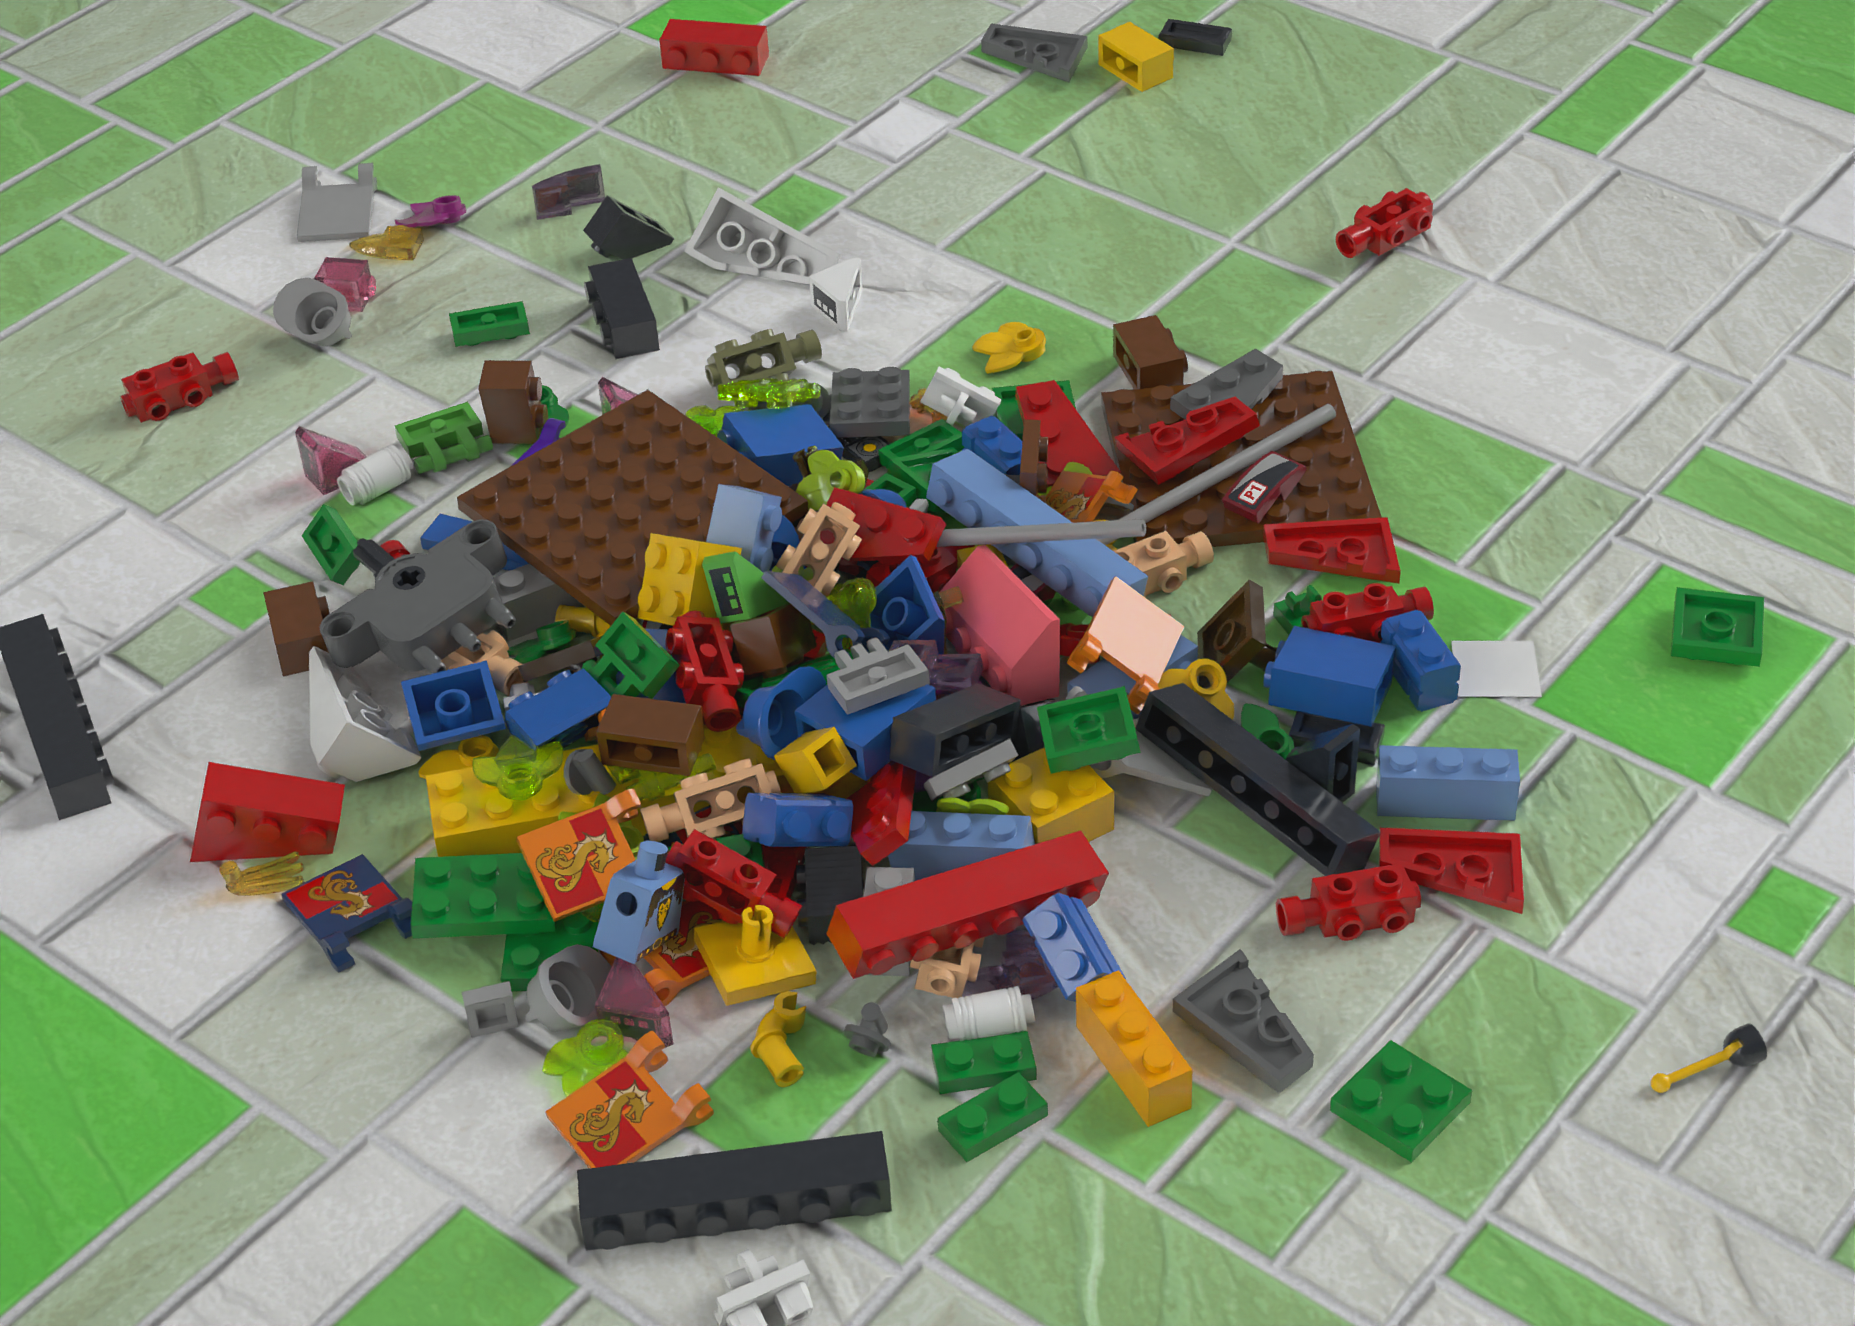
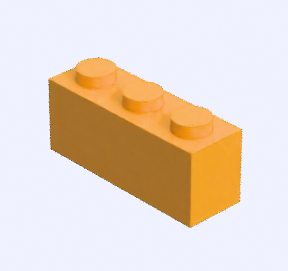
[1076,970,1193,1127]

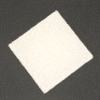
[1451,641,1542,697]

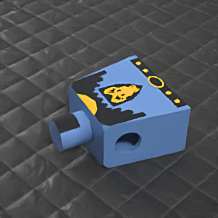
[593,841,685,964]

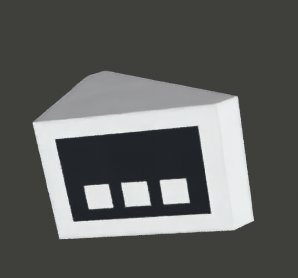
[809,257,862,332]

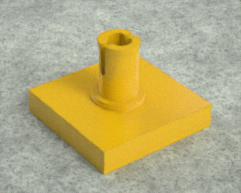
[694,905,817,1006]

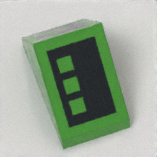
[702,551,789,624]

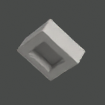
[462,981,519,1038]

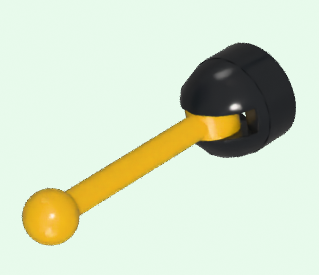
[1651,1023,1767,1093]

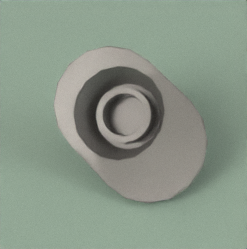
[273,278,352,346]
[525,944,619,1032]

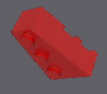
[190,762,345,862]

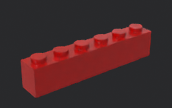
[827,830,1109,979]

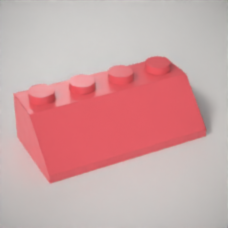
[939,545,1060,706]

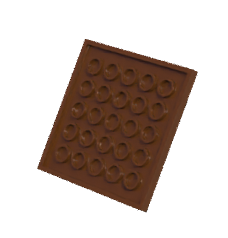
[1101,371,1382,547]
[457,389,808,626]

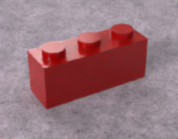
[659,19,769,76]

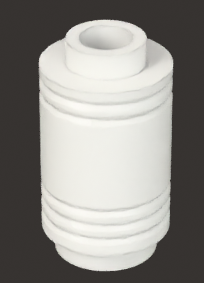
[337,444,413,505]
[943,986,1035,1042]

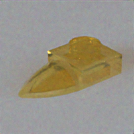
[349,225,424,261]

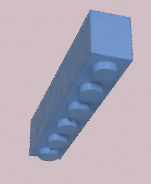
[926,449,1148,618]

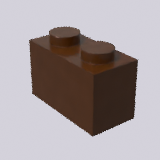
[1113,315,1188,389]
[478,360,548,444]
[263,581,330,677]
[730,602,817,679]
[596,694,705,776]

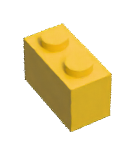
[1098,21,1174,92]

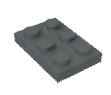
[830,367,910,438]

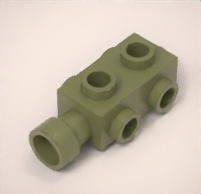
[705,329,822,398]

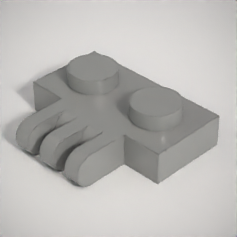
[827,638,930,715]
[923,739,1018,802]

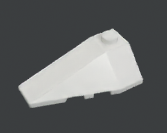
[684,187,841,285]
[309,646,421,782]

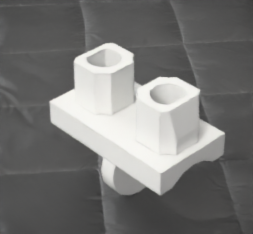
[920,367,1001,426]
[714,1249,813,1326]

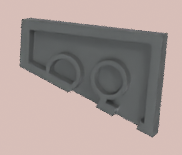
[981,23,1088,82]
[1170,348,1283,420]
[1172,949,1314,1093]

